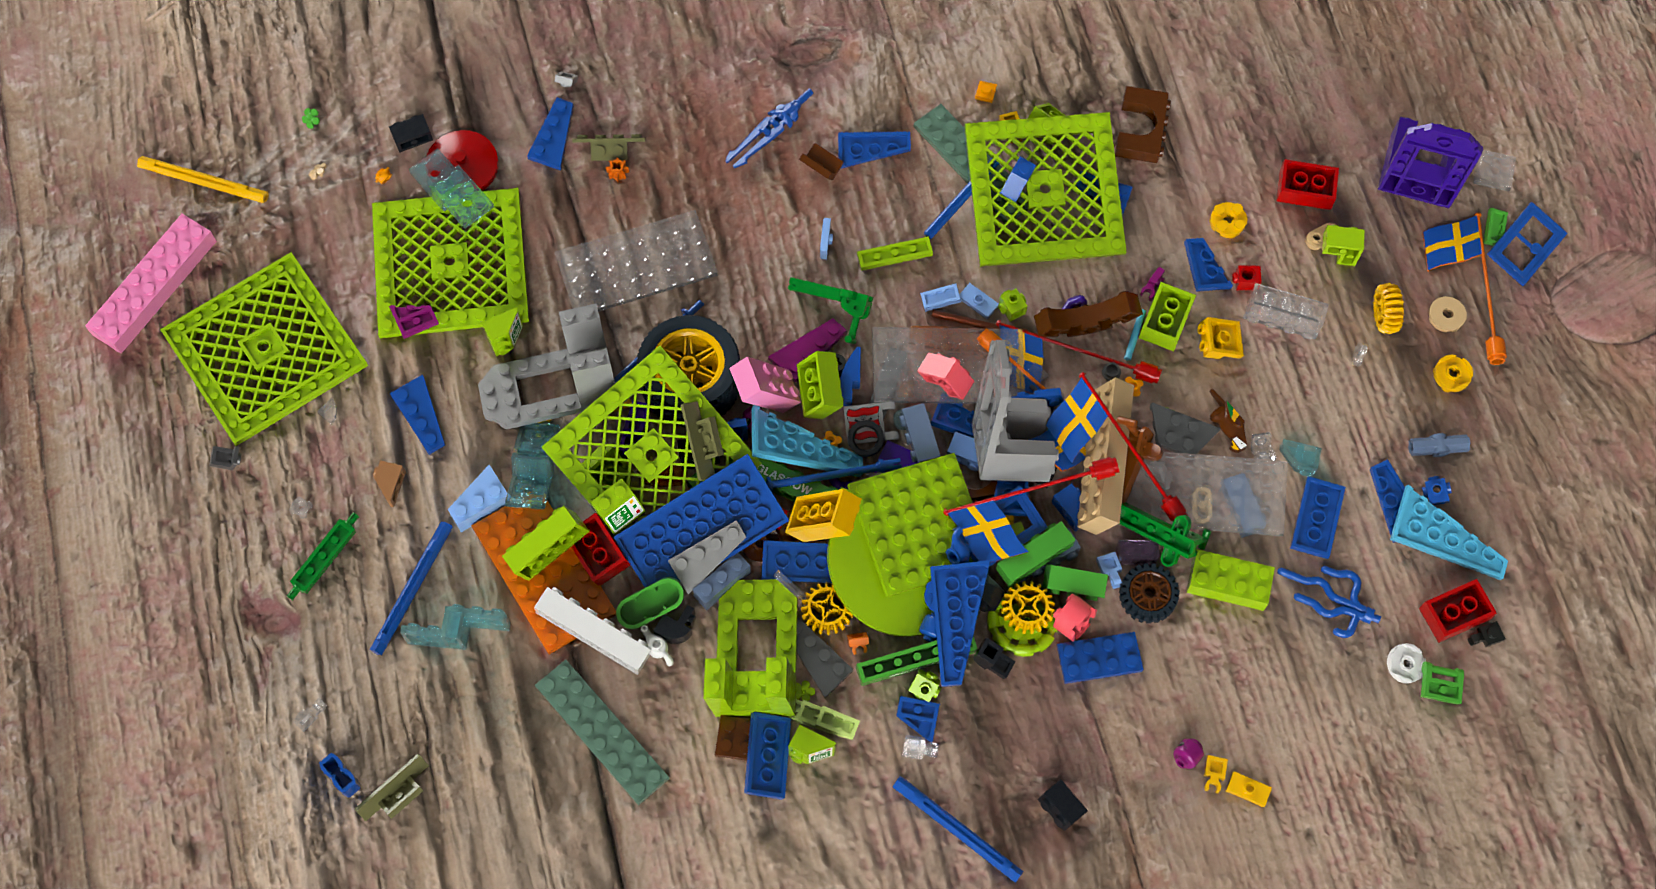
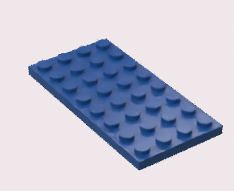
[614,454,789,587]

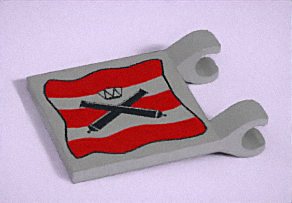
[844,401,899,445]

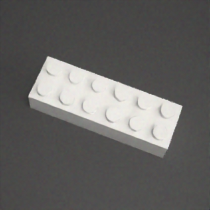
[534,587,651,675]

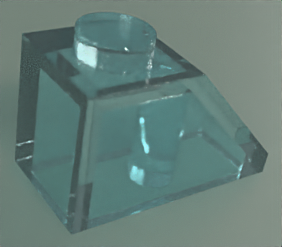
[1279,439,1322,476]

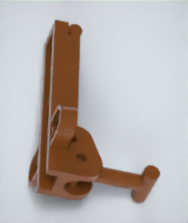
[1117,416,1163,503]

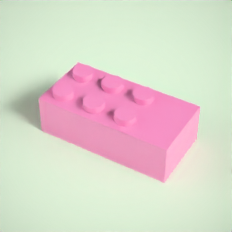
[730,357,801,413]

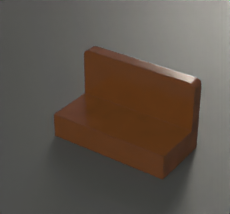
[799,143,844,180]

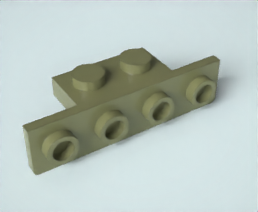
[572,134,646,161]
[681,401,724,481]
[355,754,429,821]

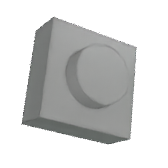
[555,71,578,87]

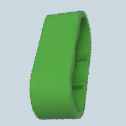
[616,577,685,629]

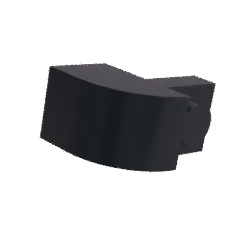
[654,605,696,644]
[973,638,1016,679]

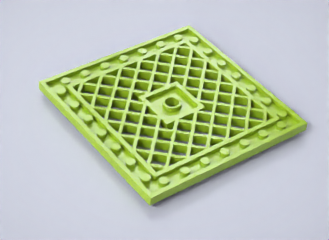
[964,112,1127,267]
[372,188,529,338]
[160,252,368,446]
[541,345,762,535]

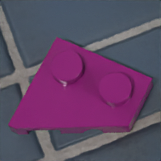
[389,305,439,339]

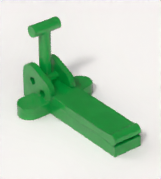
[788,277,874,345]
[1119,502,1211,567]

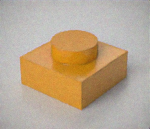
[975,81,997,103]

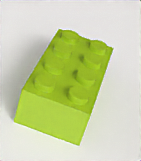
[502,506,590,581]
[1186,549,1275,611]

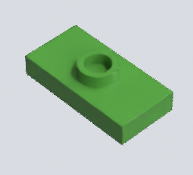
[1483,208,1508,246]

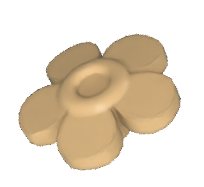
[309,163,327,180]

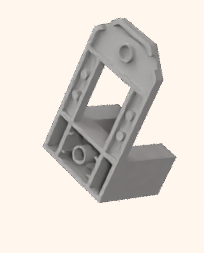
[478,303,615,429]
[972,340,1059,482]

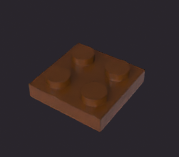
[715,715,751,761]

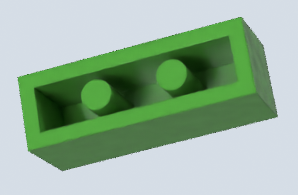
[1042,564,1108,601]

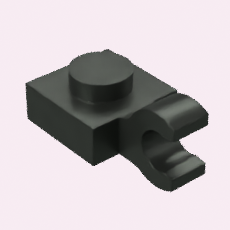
[1467,621,1506,647]

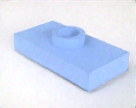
[820,218,833,259]
[920,283,961,312]
[959,283,999,319]

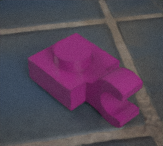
[1140,267,1165,301]

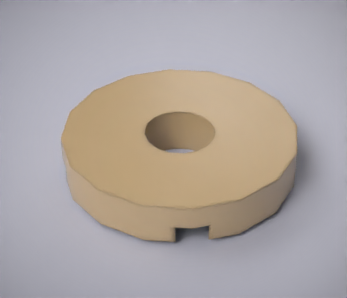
[1428,296,1467,332]

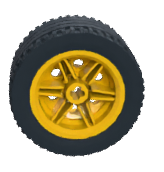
[636,315,740,427]

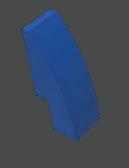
[840,347,861,406]

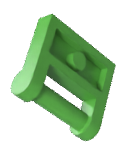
[1421,661,1464,705]

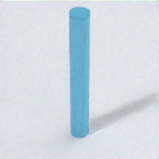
[1124,309,1146,361]

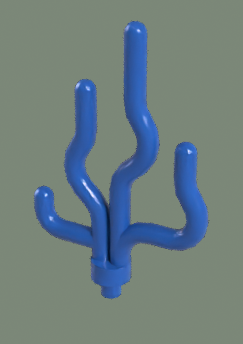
[1277,566,1381,638]

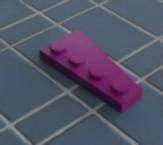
[768,318,847,383]

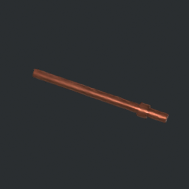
[931,309,1038,334]

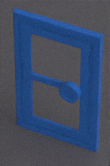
[1487,202,1568,286]
[953,485,1048,567]

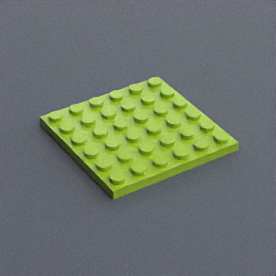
[847,453,973,597]

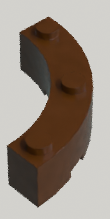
[1034,291,1143,338]

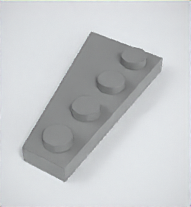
[668,520,746,594]

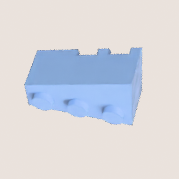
[448,465,511,532]

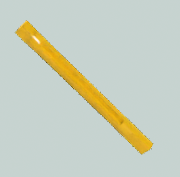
[137,156,269,203]

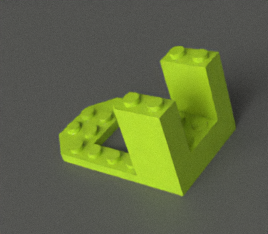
[704,579,798,717]

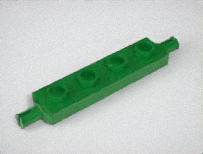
[286,512,359,601]

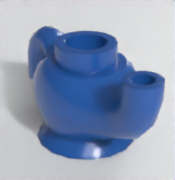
[946,527,971,564]

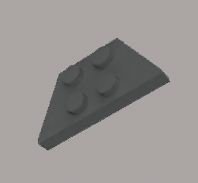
[1150,403,1220,458]

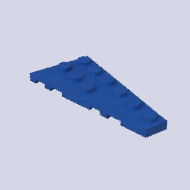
[930,561,990,687]

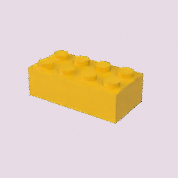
[785,489,862,542]

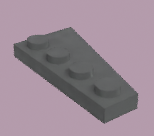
[797,618,853,699]

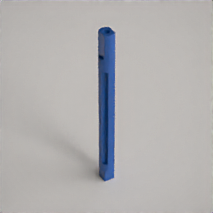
[370,522,453,655]
[893,776,1024,883]

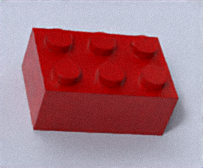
[1276,159,1339,210]
[571,513,631,586]
[1419,579,1497,643]

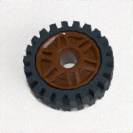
[1119,563,1180,624]

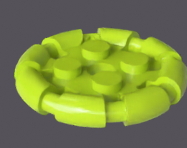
[987,588,1058,657]

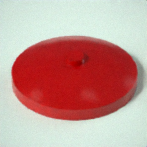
[425,130,499,195]

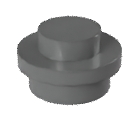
[1102,363,1121,381]

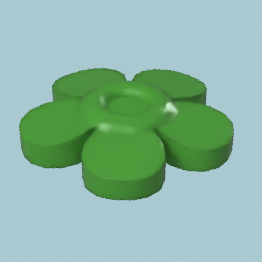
[302,108,320,129]

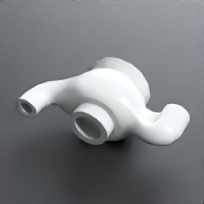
[641,625,674,666]

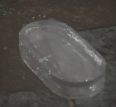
[774,569,806,600]

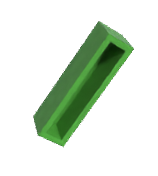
[996,521,1075,588]

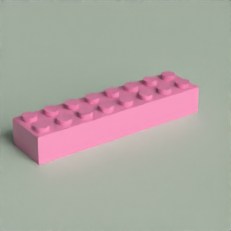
[85,214,217,354]

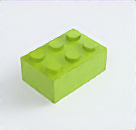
[1139,282,1196,351]
[797,351,843,419]

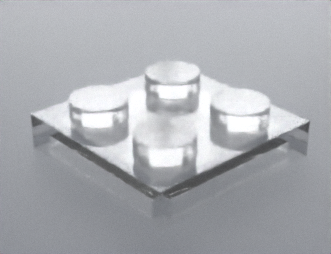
[1473,150,1516,191]

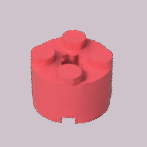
[1053,594,1097,642]

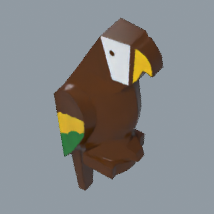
[1209,388,1247,453]

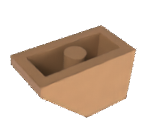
[373,460,406,507]

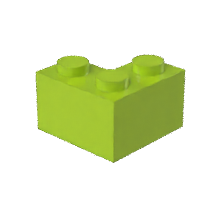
[1322,225,1365,266]

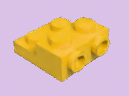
[1197,317,1244,359]

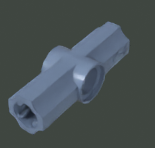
[1408,433,1471,457]

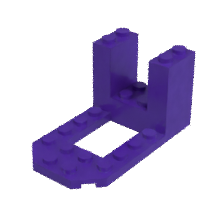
[1378,117,1483,209]

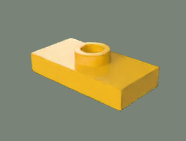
[1226,771,1272,807]

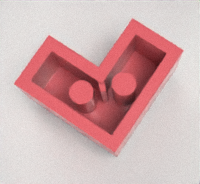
[917,353,974,400]

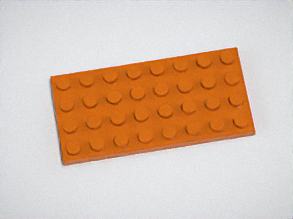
[471,487,616,655]

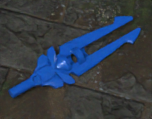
[725,88,814,168]

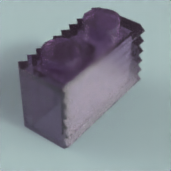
[1116,540,1159,566]

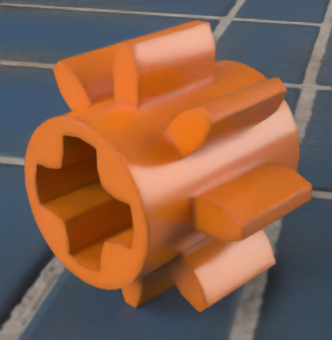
[606,158,629,182]

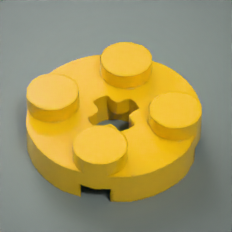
[1209,202,1247,238]
[1433,354,1473,392]

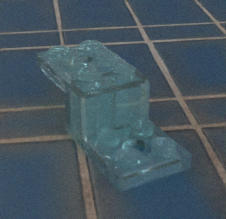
[409,148,494,229]
[505,423,560,510]
[400,604,511,650]

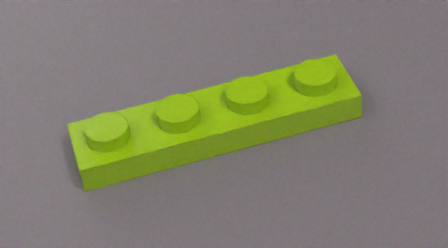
[857,236,933,271]

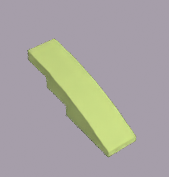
[782,699,860,740]

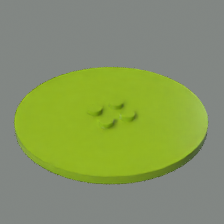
[827,515,933,637]

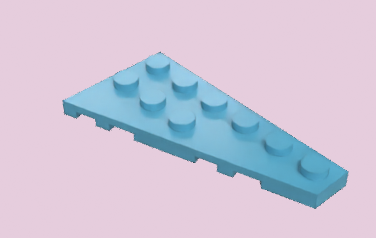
[751,405,863,477]
[1390,484,1508,580]

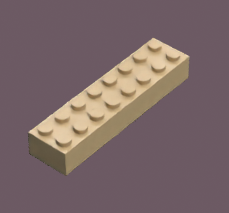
[1077,377,1134,535]

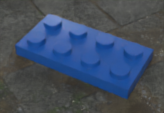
[1290,476,1346,559]
[762,541,832,583]
[1056,632,1144,684]
[744,712,791,800]

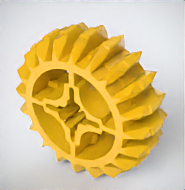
[1373,283,1405,334]
[1001,581,1055,635]
[801,582,853,636]

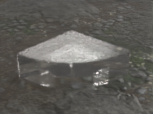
[1022,363,1049,382]
[318,398,337,425]

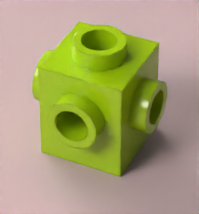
[998,288,1028,322]
[908,668,941,702]

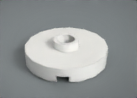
[1387,643,1426,684]

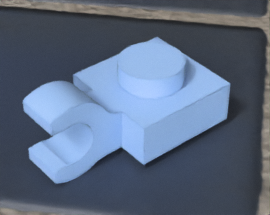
[1096,552,1122,589]

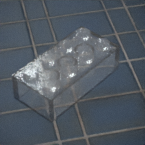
[1243,283,1329,339]

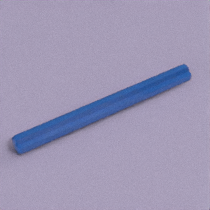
[924,157,999,239]

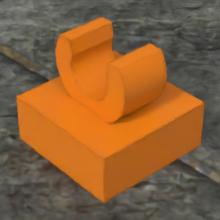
[847,632,869,655]

